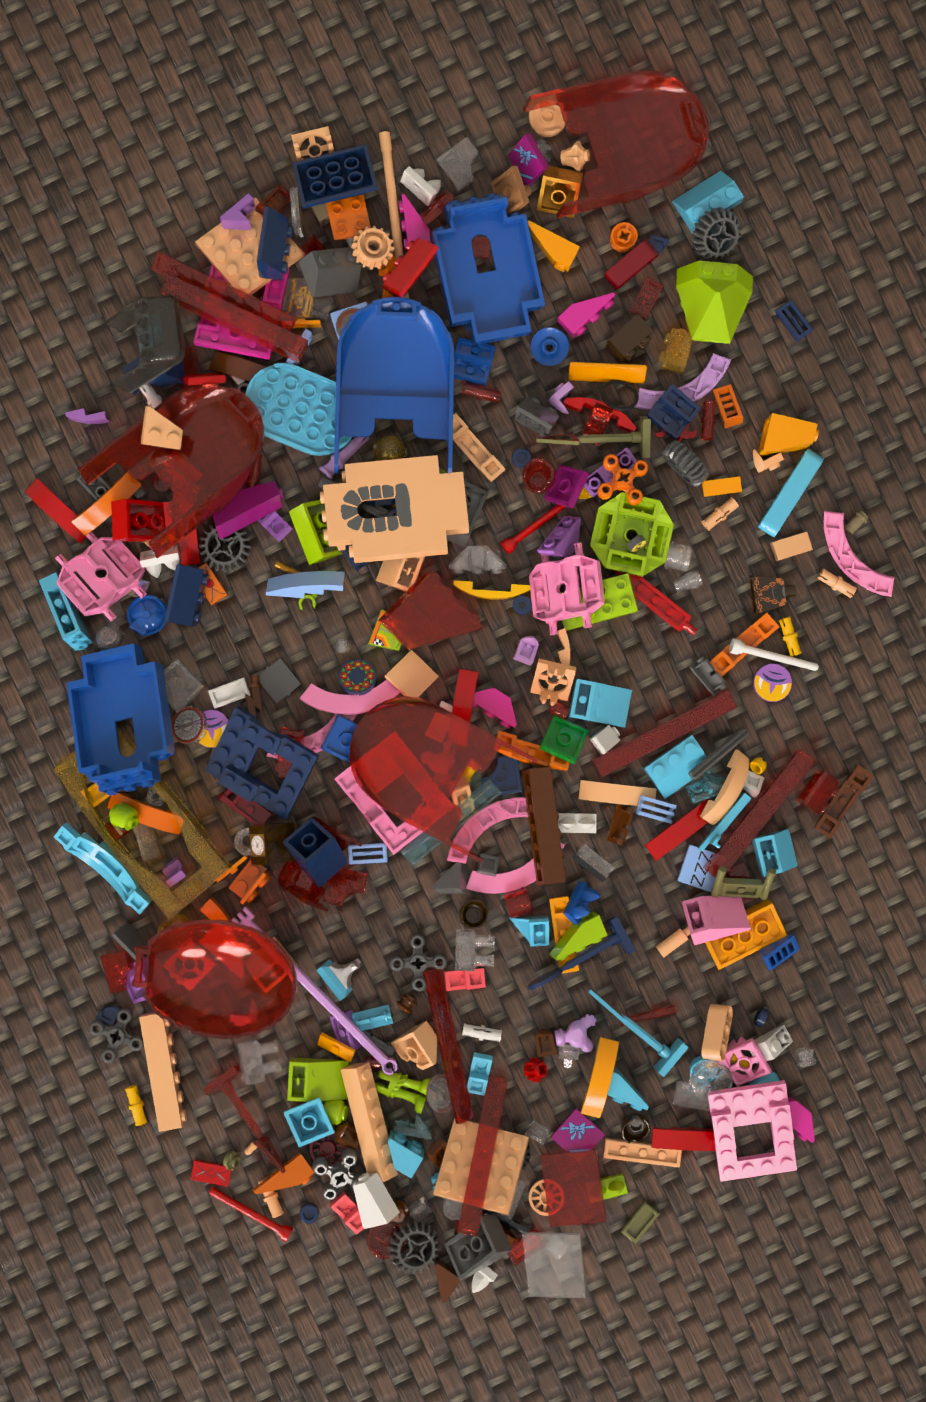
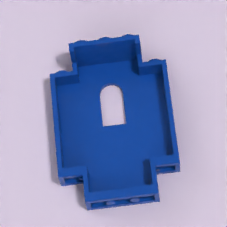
[430,193,545,346]
[67,643,176,796]

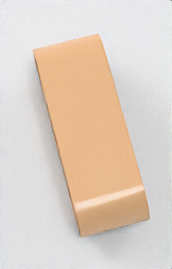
[702,1004,733,1061]

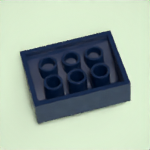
[292,144,378,209]

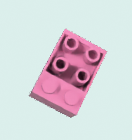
[682,896,751,945]

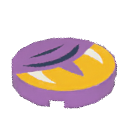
[753,664,792,702]
[193,710,229,748]

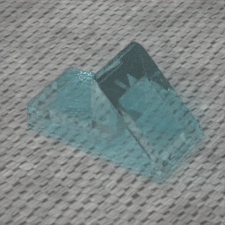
[686,771,725,804]
[393,1113,432,1140]

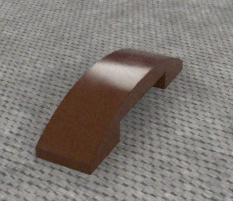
[209,351,266,382]
[814,765,874,839]

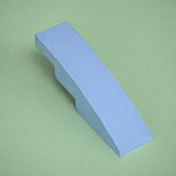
[266,571,345,598]

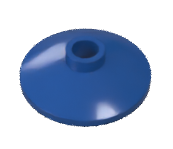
[531,327,569,366]

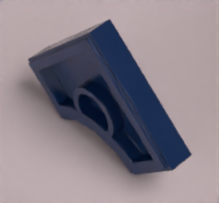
[482,755,523,797]

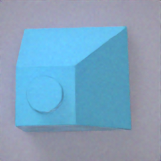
[283,1097,335,1147]

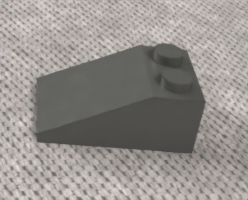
[514,397,560,437]
[446,481,489,547]
[444,1214,512,1280]

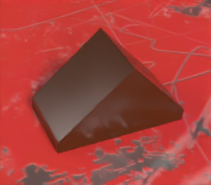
[434,1258,460,1303]

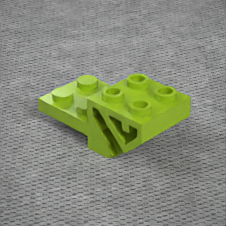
[561,573,639,631]

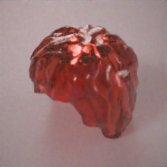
[522,457,556,494]

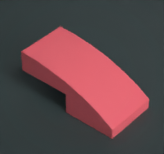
[443,968,486,991]
[329,1191,364,1234]

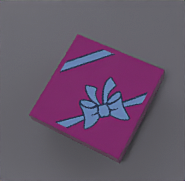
[508,133,549,186]
[551,1108,605,1163]

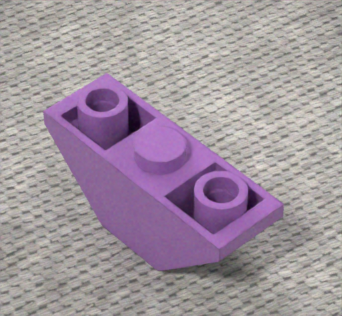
[584,447,637,497]
[537,516,581,558]

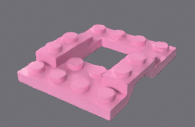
[335,731,454,855]
[707,1080,797,1181]

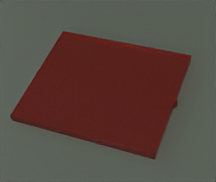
[540,1150,607,1227]

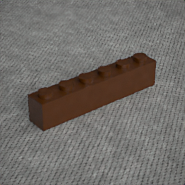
[522,767,567,886]

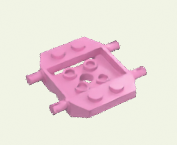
[55,531,147,622]
[529,543,605,635]

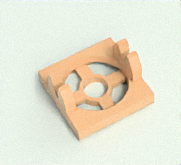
[291,126,334,161]
[530,659,576,706]

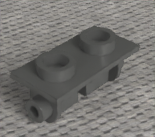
[689,656,727,697]

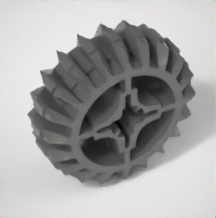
[691,207,743,261]
[662,441,709,487]
[199,525,252,573]
[388,1220,441,1274]

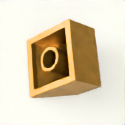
[537,166,583,218]

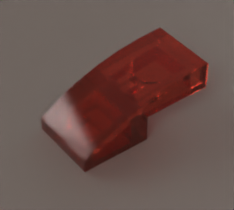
[583,402,614,445]

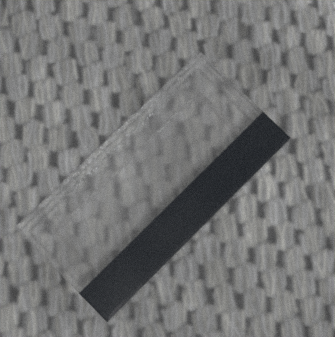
[572,844,614,883]

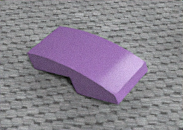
[65,408,110,424]
[257,511,292,542]
[162,856,186,888]

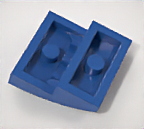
[454,337,496,386]

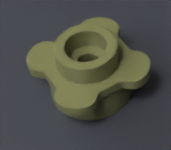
[223,1151,241,1171]

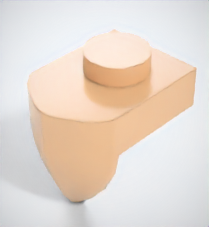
[753,449,784,473]

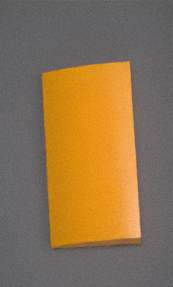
[705,899,787,970]

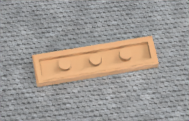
[603,1137,682,1167]

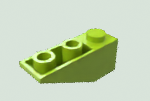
[549,911,608,961]

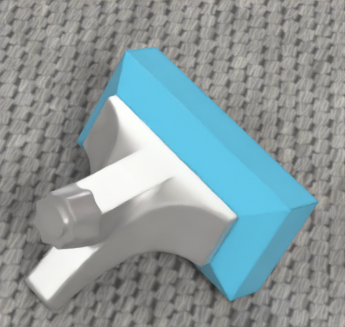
[316,958,361,1001]

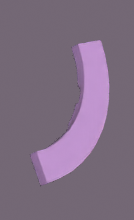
[635,353,731,410]

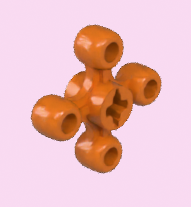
[597,454,648,505]

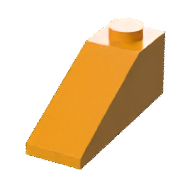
[528,221,580,272]

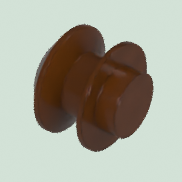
[396,993,417,1013]
[392,1200,409,1223]

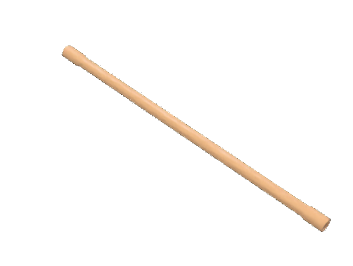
[379,131,409,299]

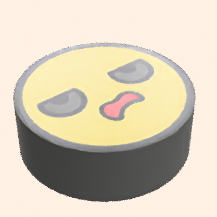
[627,535,647,553]

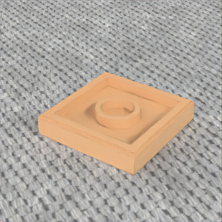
[385,650,439,703]

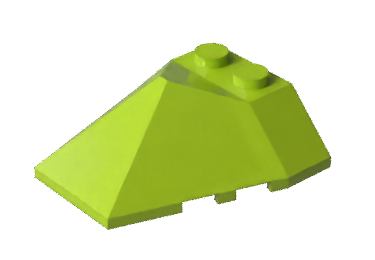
[676,261,753,344]

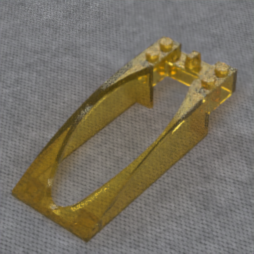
[53,726,232,920]

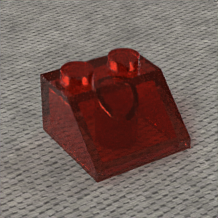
[796,770,840,815]

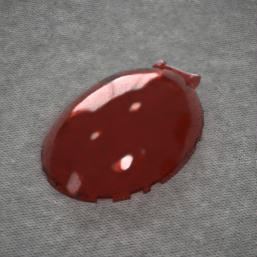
[131,920,298,1039]

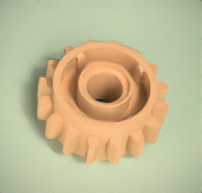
[351,226,394,270]

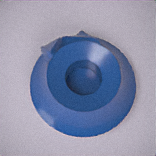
[127,595,167,636]

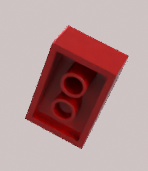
[111,499,169,542]

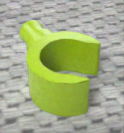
[298,594,318,611]

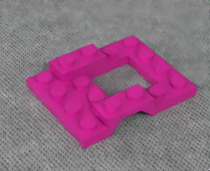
[194,265,290,360]

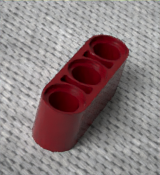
[604,239,659,290]

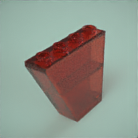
[378,571,483,650]

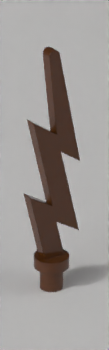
[245,675,262,717]

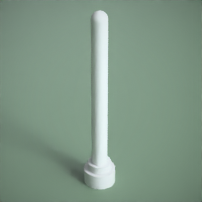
[729,638,819,671]

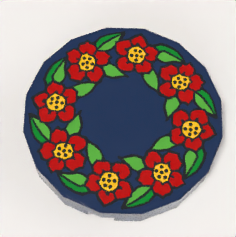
[338,659,377,696]

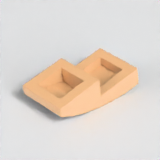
[557,628,570,665]

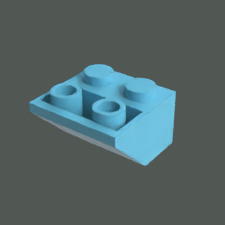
[751,829,798,877]
[388,1129,424,1178]

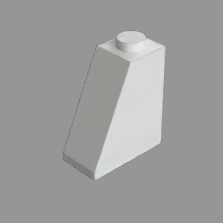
[353,1172,400,1229]

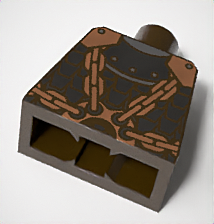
[749,577,796,615]

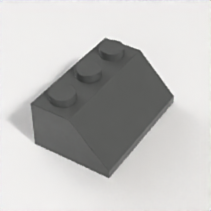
[299,247,362,298]

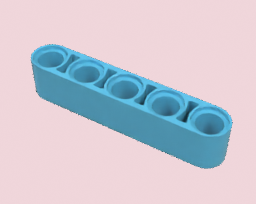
[758,449,824,537]

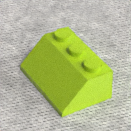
[289,499,349,565]

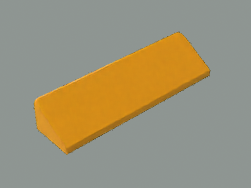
[568,362,647,383]

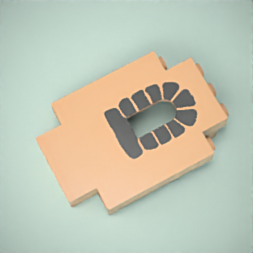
[320,455,469,563]

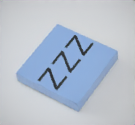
[677,844,726,892]

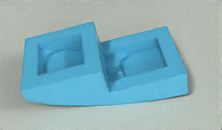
[466,1052,493,1096]

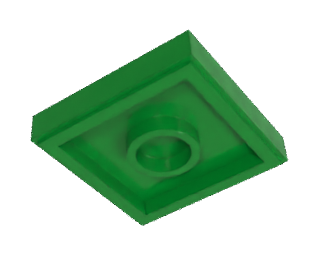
[539,715,589,764]

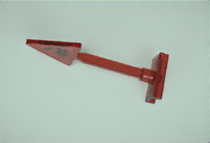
[202,1065,286,1174]

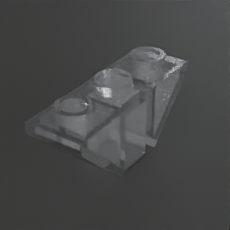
[449,546,506,574]

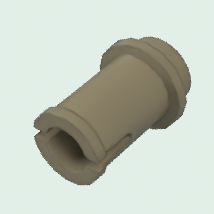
[844,510,869,535]

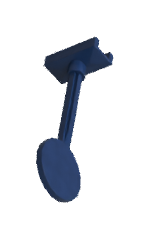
[527,916,636,990]

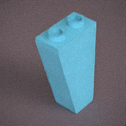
[39,572,93,651]

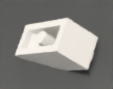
[589,725,621,754]

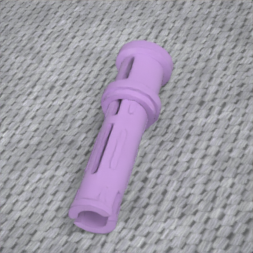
[319,436,370,480]

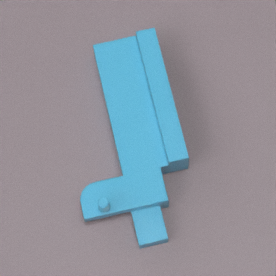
[698,792,751,852]

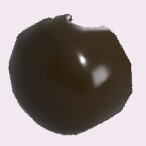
[459,899,488,929]
[621,1113,650,1144]

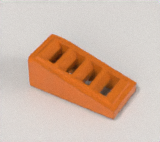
[713,384,743,428]

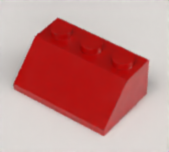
[382,237,439,298]

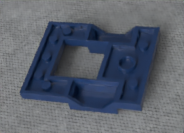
[205,706,320,820]

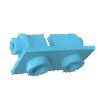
[352,1004,393,1031]

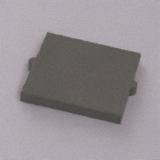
[258,658,301,704]
[112,922,150,959]

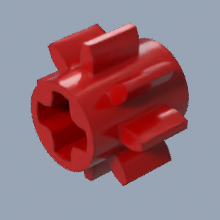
[523,1058,547,1082]

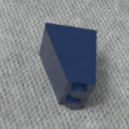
[283,817,348,888]

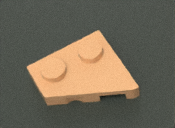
[141,406,183,450]

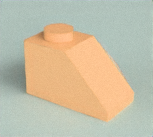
[391,1021,437,1070]

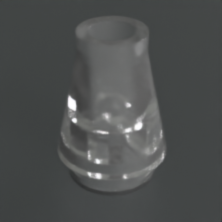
[673,570,703,592]

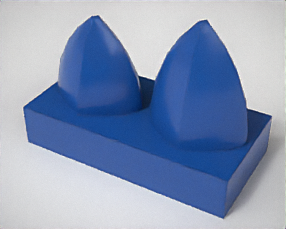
[563,881,601,925]

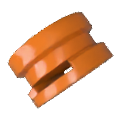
[610,222,638,253]

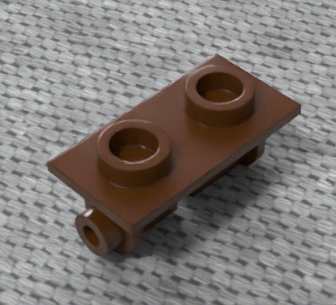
[606,804,634,846]

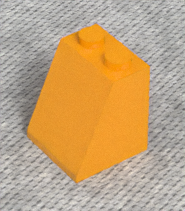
[758,413,819,457]

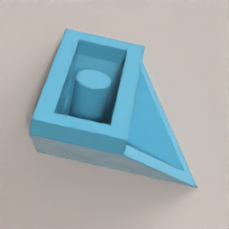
[510,915,549,947]

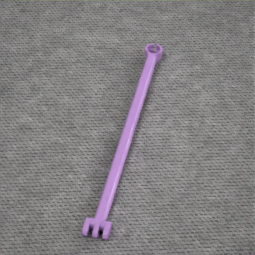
[231,906,397,1075]

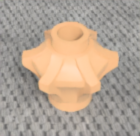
[561,141,590,172]

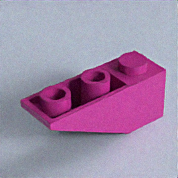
[398,194,431,251]
[557,293,615,338]

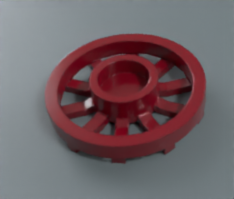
[309,1133,346,1165]

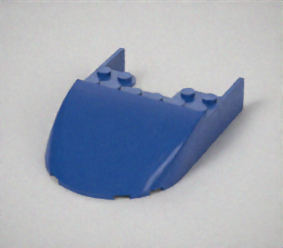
[334,297,454,474]

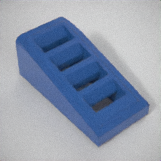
[759,933,800,971]

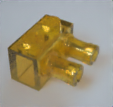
[659,328,692,374]

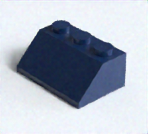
[257,206,293,281]
[164,564,210,626]

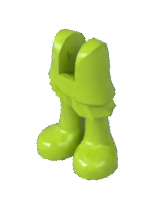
[375,1070,431,1114]

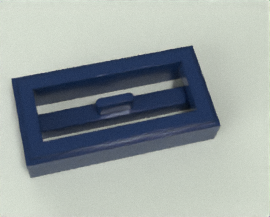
[775,300,813,342]

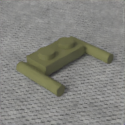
[711,866,776,900]

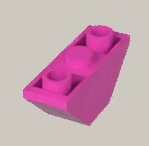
[473,688,517,729]
[788,1097,815,1143]

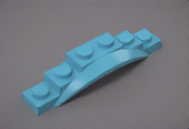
[54,822,153,914]

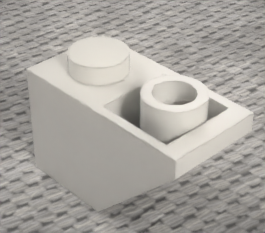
[750,1025,793,1064]

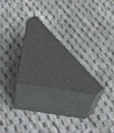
[432,862,468,894]

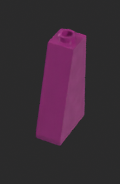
[208,481,284,539]

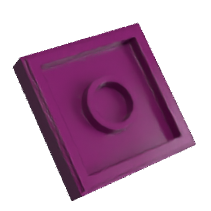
[544,465,589,509]

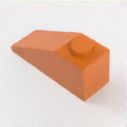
[252,1153,315,1194]

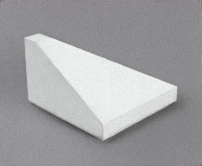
[743,770,764,798]

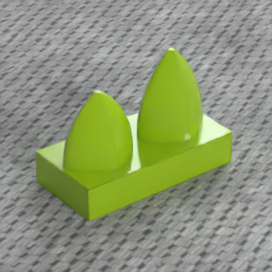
[585,1173,628,1203]

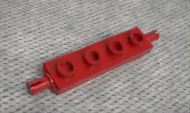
[612,570,698,636]

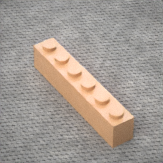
[139,1010,187,1132]
[340,1062,398,1182]

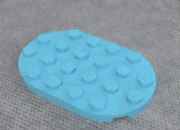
[245,363,352,456]

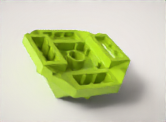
[590,492,674,577]

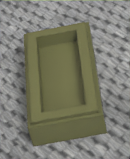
[620,1200,660,1244]

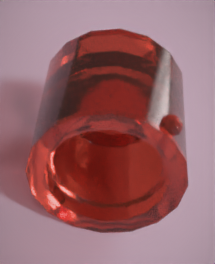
[504,887,533,919]

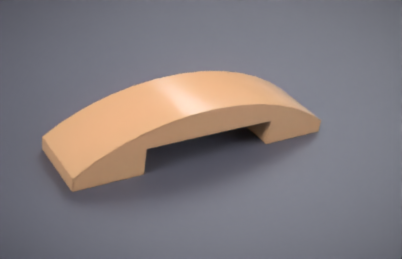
[453,413,506,482]
[700,750,749,825]
[578,780,657,807]

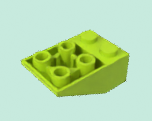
[287,1057,349,1102]

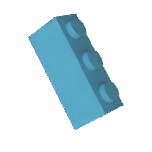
[672,171,744,234]
[643,735,706,799]

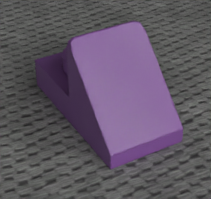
[220,193,255,230]

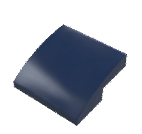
[646,384,701,440]

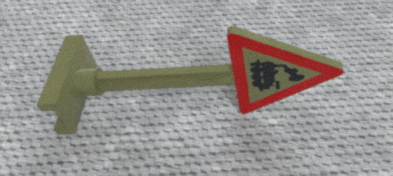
[536,416,651,458]

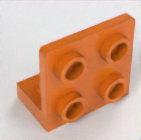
[326,195,371,241]
[228,860,271,905]

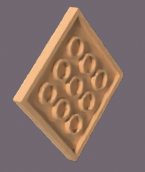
[195,198,304,301]
[433,1118,529,1215]

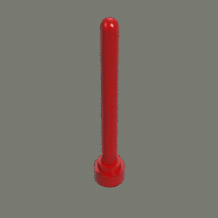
[500,504,566,555]
[209,1188,294,1242]

